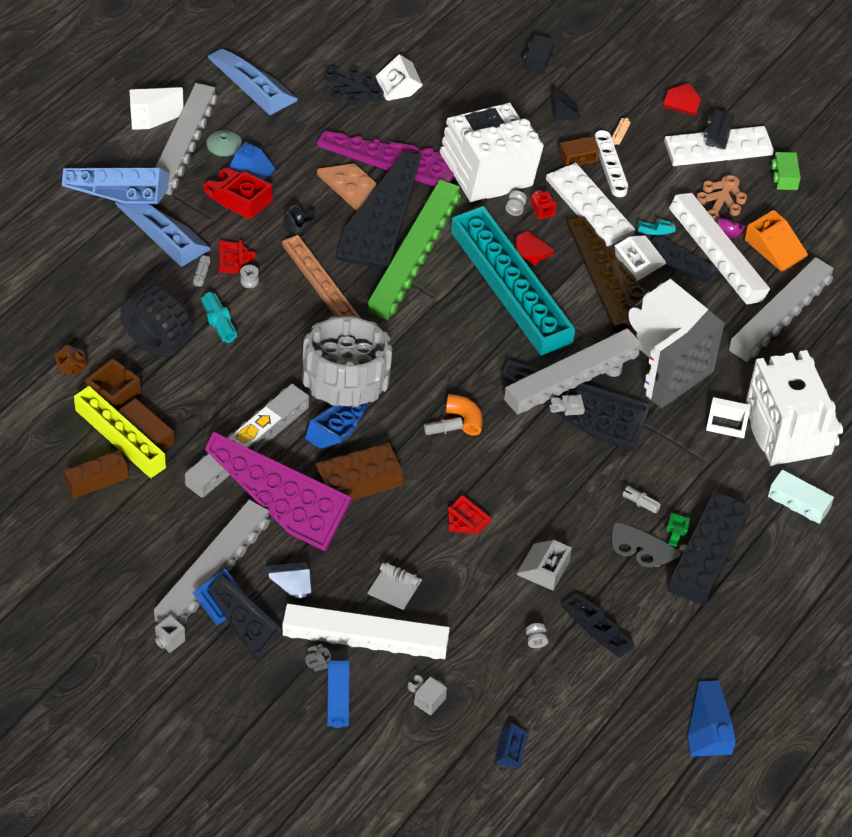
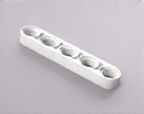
[595,130,628,197]

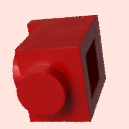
[531,191,556,220]

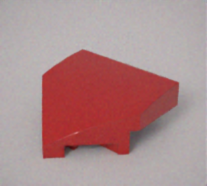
[663,83,701,116]
[514,231,554,265]
[218,240,257,273]
[448,495,492,534]

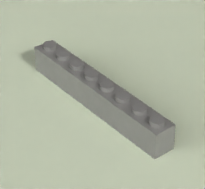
[155,83,218,195]
[729,258,834,362]
[504,328,641,415]
[154,500,270,626]

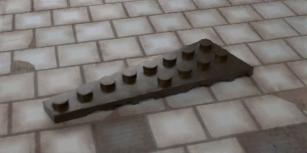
[567,217,647,330]

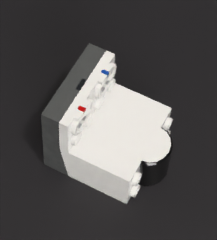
[629,279,725,409]

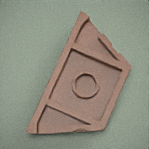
[317,164,377,211]

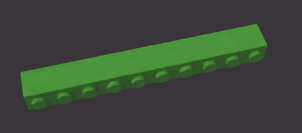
[368,180,461,320]

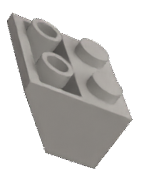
[517,540,572,590]

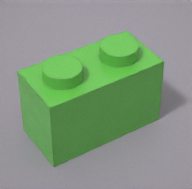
[771,152,801,190]

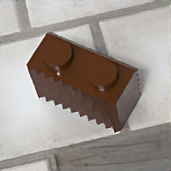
[559,137,600,167]

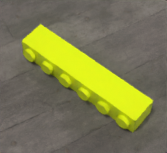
[74,386,166,478]

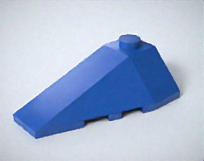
[305,402,369,448]
[687,681,736,757]

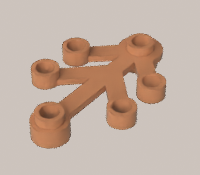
[697,175,747,222]

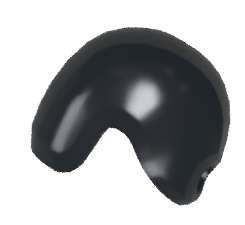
[283,205,316,235]

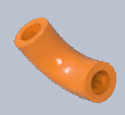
[446,394,483,435]

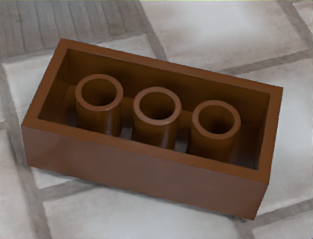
[315,443,403,500]

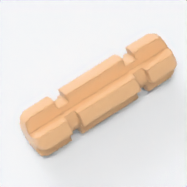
[612,118,630,145]

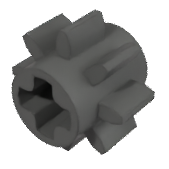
[305,644,331,672]

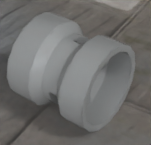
[506,191,527,216]

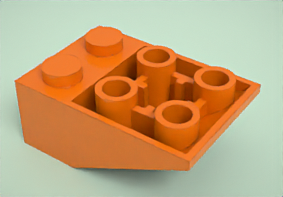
[745,210,808,272]

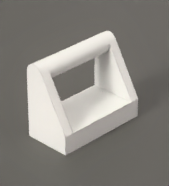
[706,397,751,438]

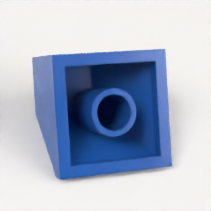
[226,142,275,181]

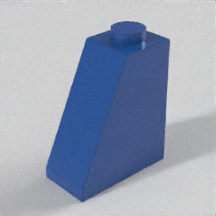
[327,661,349,728]

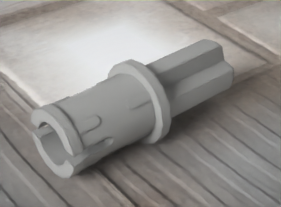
[424,417,463,435]
[623,486,661,513]

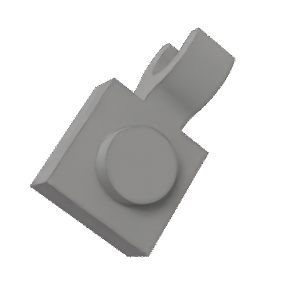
[549,395,585,415]

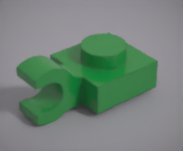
[666,513,690,547]

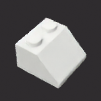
[376,54,422,100]

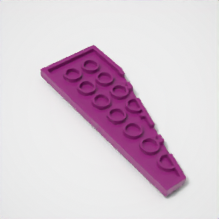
[205,432,353,552]

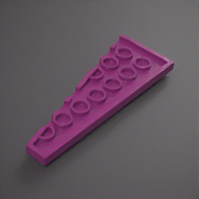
[317,131,455,187]

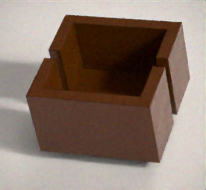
[85,359,141,411]

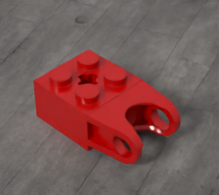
[204,168,273,220]

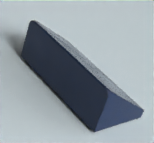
[494,723,528,769]

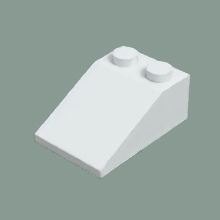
[130,87,183,130]

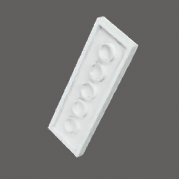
[664,126,774,166]
[546,162,635,246]

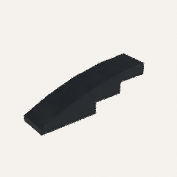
[561,593,635,658]

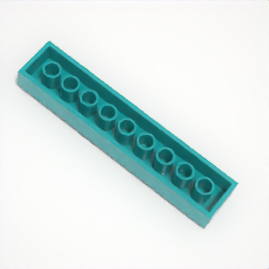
[451,206,575,356]

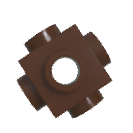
[55,345,88,377]

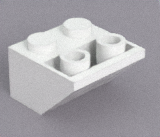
[615,236,666,281]

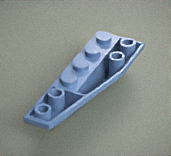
[208,49,297,115]
[62,168,169,204]
[115,202,210,267]

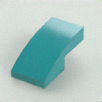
[636,218,676,235]

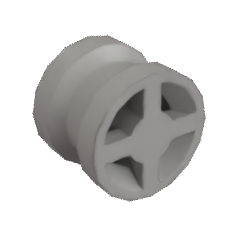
[240,265,259,288]
[526,623,548,648]

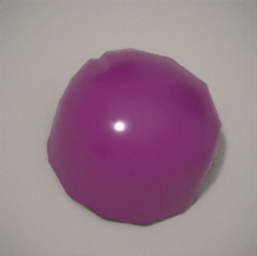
[716,217,745,239]

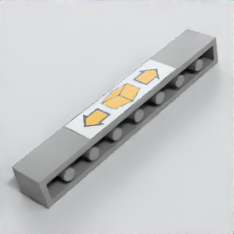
[185,384,309,498]

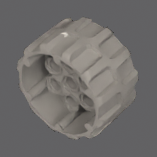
[302,316,392,407]

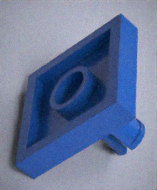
[193,569,246,626]

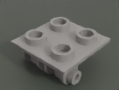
[367,562,422,610]

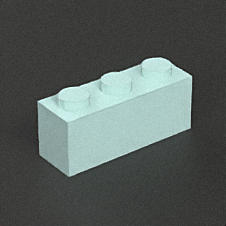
[768,470,834,524]

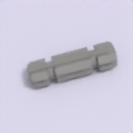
[193,255,210,287]

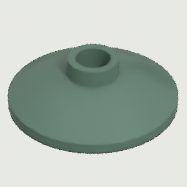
[207,130,242,156]

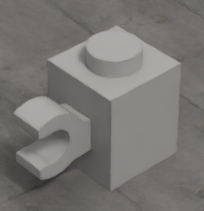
[408,675,447,715]

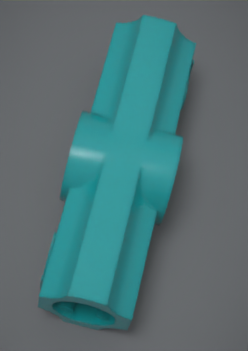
[201,292,237,343]

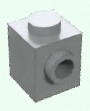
[155,615,185,653]

